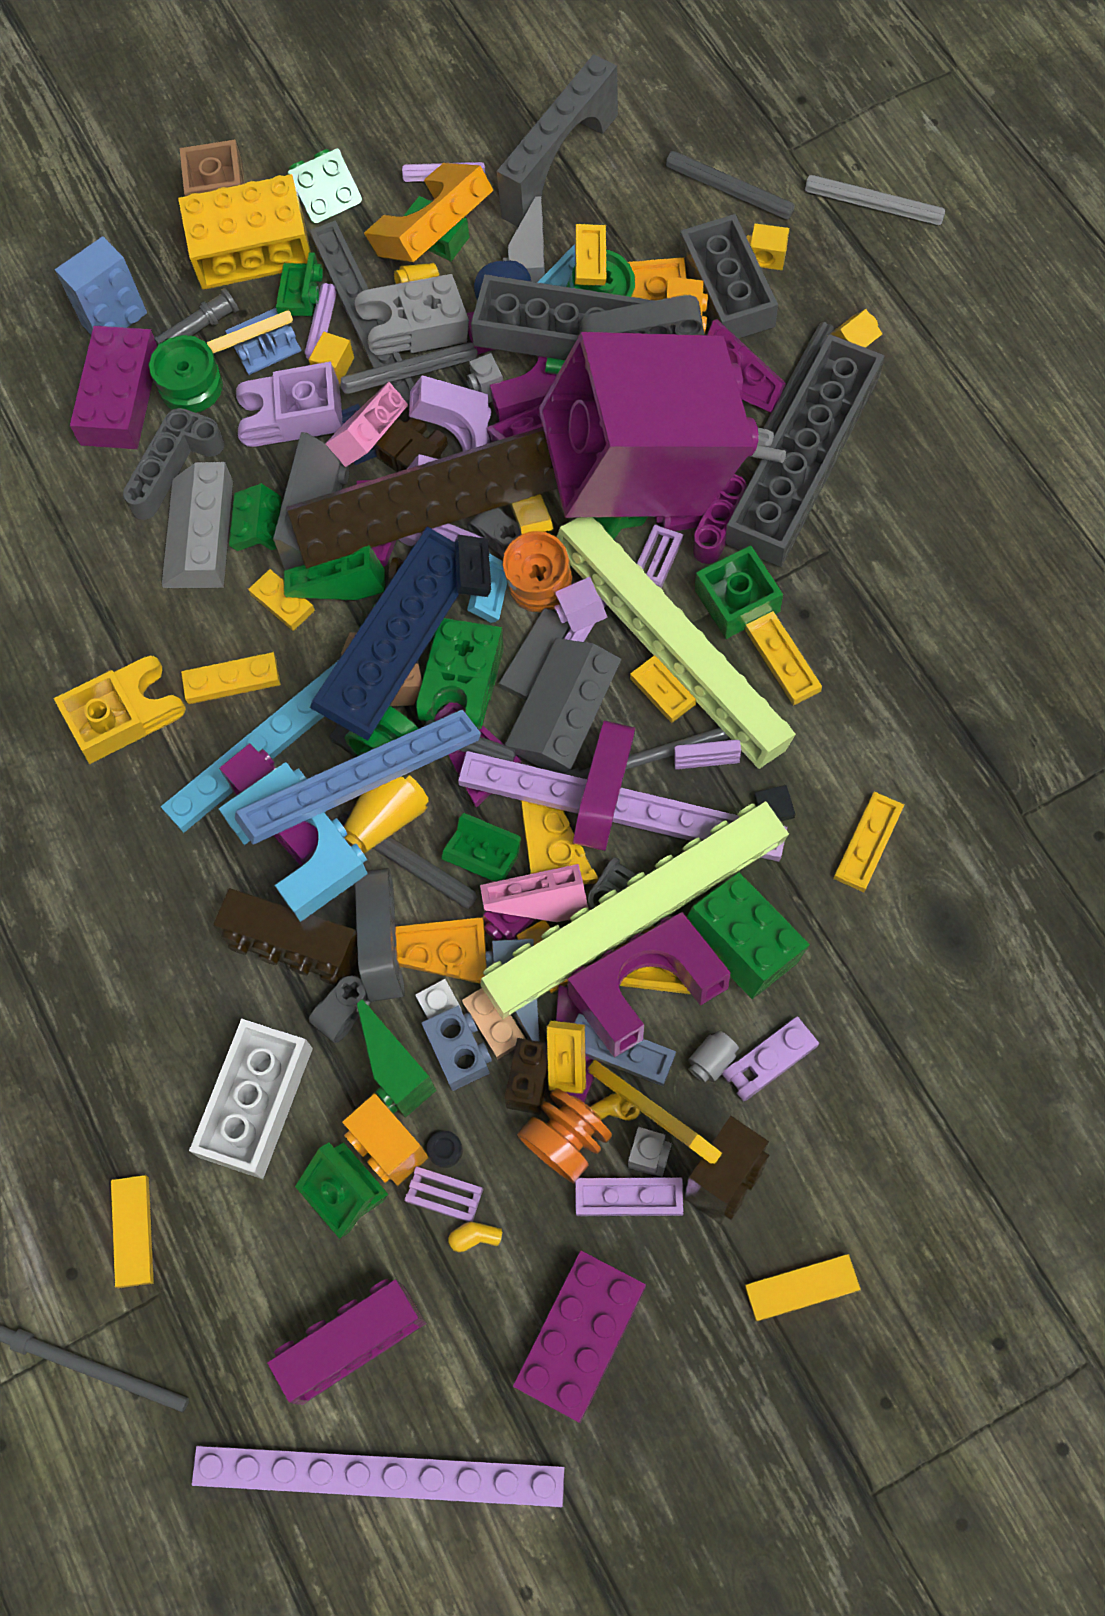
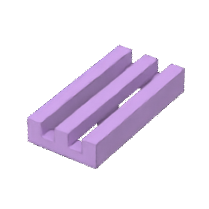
[637,525,683,588]
[674,739,741,769]
[405,1167,483,1222]

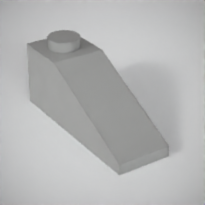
[503,196,545,282]

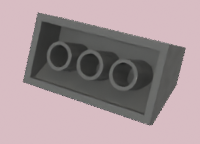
[273,432,349,570]
[504,638,622,774]

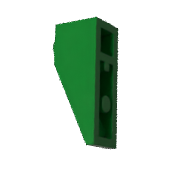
[284,545,385,600]

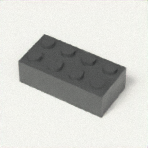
[680,214,778,338]

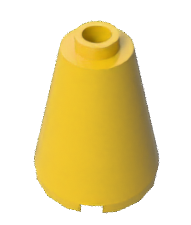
[343,775,429,853]

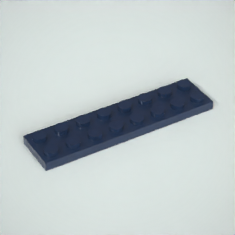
[310,526,459,741]

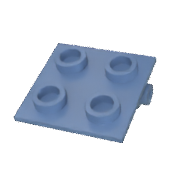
[225,308,302,375]

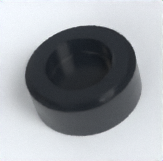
[427,1131,463,1168]

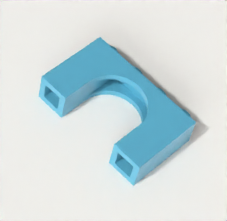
[218,762,368,922]

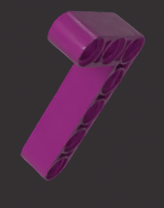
[693,474,747,564]

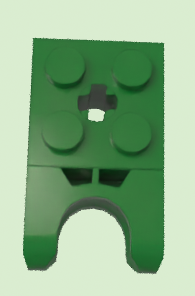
[417,618,504,730]

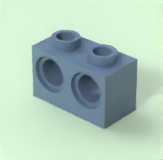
[421,1005,492,1091]

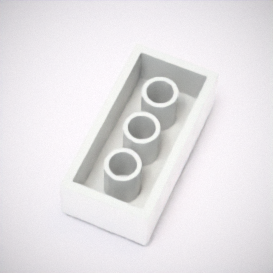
[189,1019,313,1179]

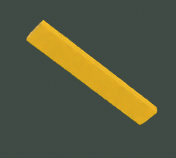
[588,1059,722,1164]

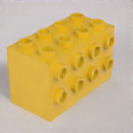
[178,174,311,290]

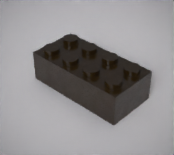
[213,888,358,986]
[685,1116,770,1224]

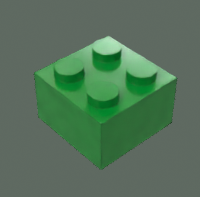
[695,545,783,639]

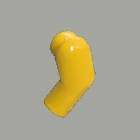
[590,1093,640,1121]
[448,1222,502,1252]

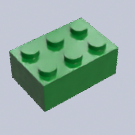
[687,872,810,999]

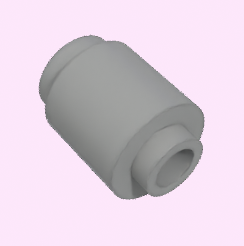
[688,1030,739,1083]

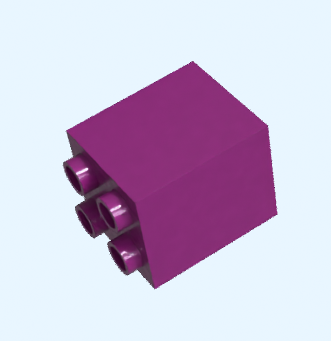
[539,332,759,518]

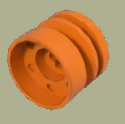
[503,531,572,613]
[517,1088,612,1183]

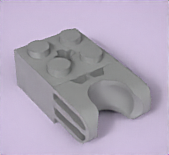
[354,274,469,355]

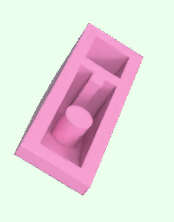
[480,864,588,922]

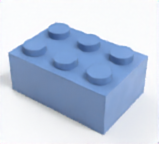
[55,236,147,334]

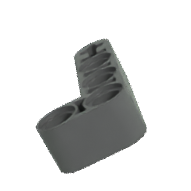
[580,295,704,335]
[123,408,224,520]
[355,868,405,1002]

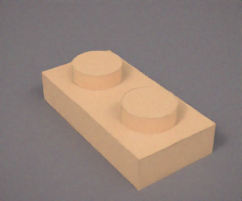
[462,988,526,1060]

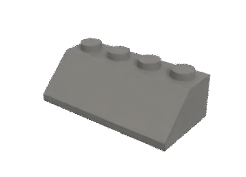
[162,462,233,588]

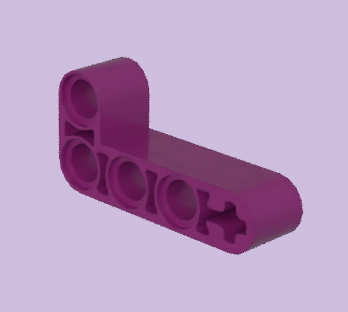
[573,720,636,851]

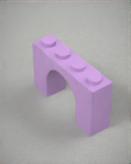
[407,375,491,469]

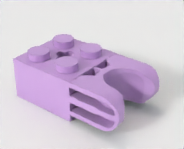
[236,361,343,447]

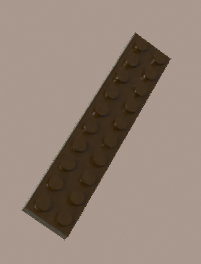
[286,427,558,568]

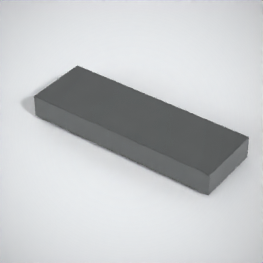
[499,608,571,700]

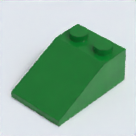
[357,999,437,1118]

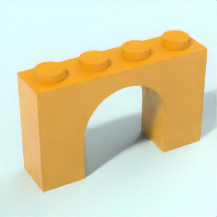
[364,163,494,262]

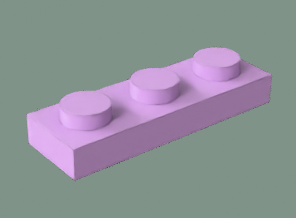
[576,1178,683,1216]

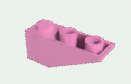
[326,382,408,467]

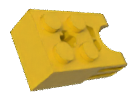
[53,656,186,764]

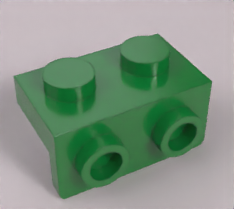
[276,252,323,316]
[229,483,282,551]
[442,813,521,882]

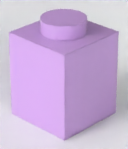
[554,577,608,633]

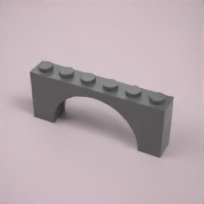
[497,54,618,227]

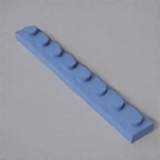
[235,710,481,845]

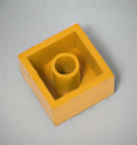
[342,1093,429,1186]

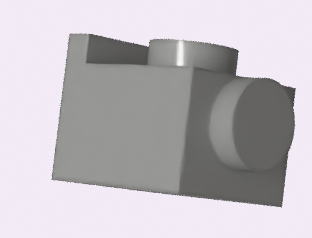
[466,353,503,403]
[628,1127,672,1178]

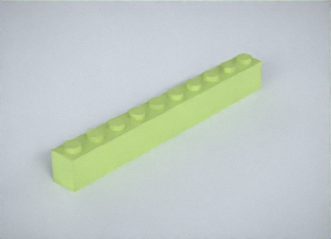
[557,517,796,769]
[481,801,789,1020]

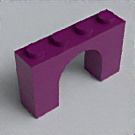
[467,312,557,422]
[568,912,731,1058]

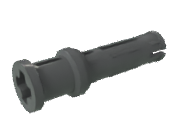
[154,288,239,345]

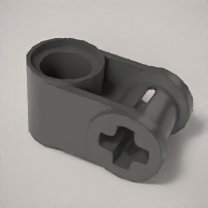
[467,508,522,558]
[588,857,640,911]
[309,976,371,1043]

